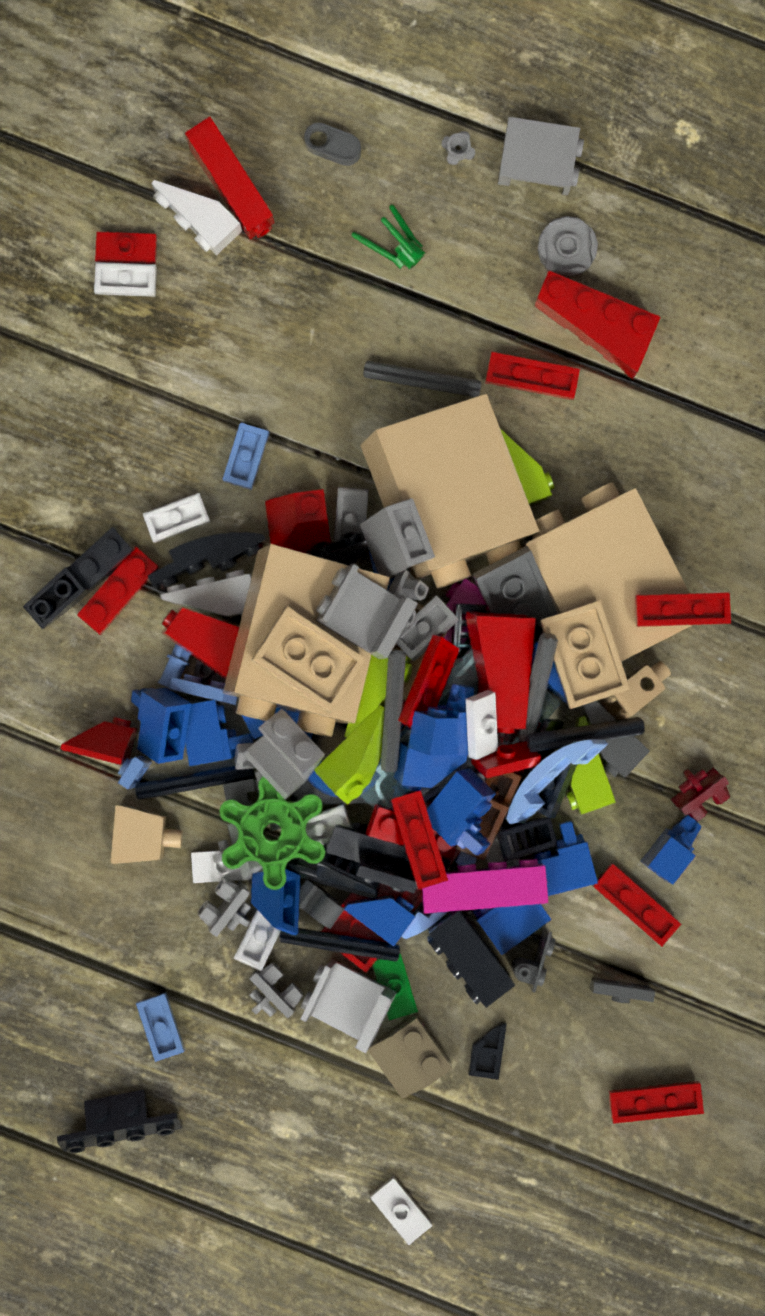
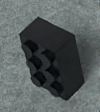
[427,911,516,1008]

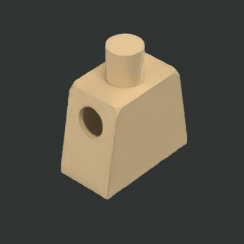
[599,661,671,720]
[111,804,183,864]

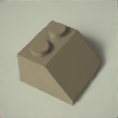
[368,1013,452,1099]

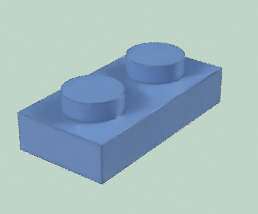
[222,423,269,490]
[169,674,237,705]
[118,756,152,789]
[136,992,185,1062]

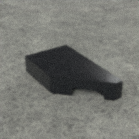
[468,1022,507,1080]

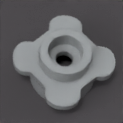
[442,131,475,165]

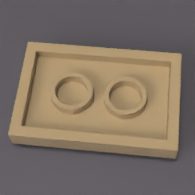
[540,600,630,709]
[251,606,366,713]

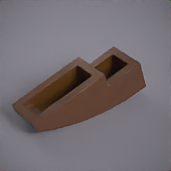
[456,770,522,861]

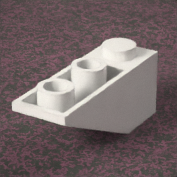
[151,180,242,255]
[161,570,252,618]

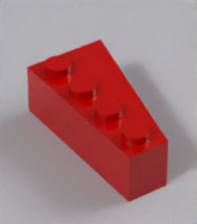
[534,271,661,379]

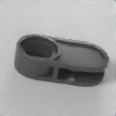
[304,123,361,166]

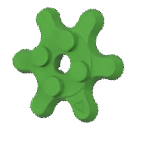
[219,776,325,890]

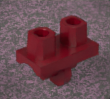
[670,767,730,822]

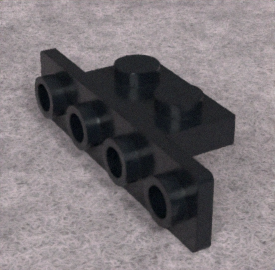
[501,719,577,830]
[326,824,451,893]
[57,1089,183,1153]

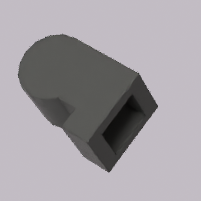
[223,778,256,806]
[299,880,344,929]

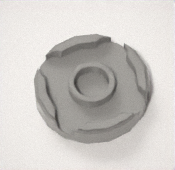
[537,216,598,278]

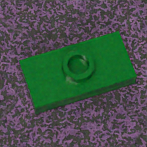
[373,952,418,1021]

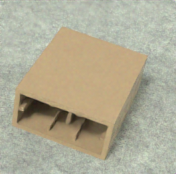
[360,394,539,589]
[522,482,692,661]
[223,544,390,737]

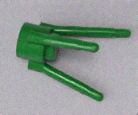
[351,205,426,270]

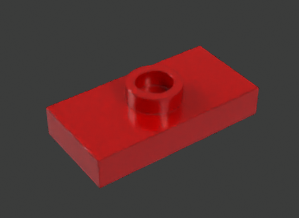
[95,232,157,265]
[471,741,541,778]

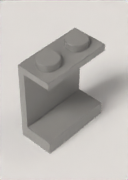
[498,117,584,195]
[360,498,435,579]
[316,564,418,659]
[243,709,325,799]
[301,959,397,1053]

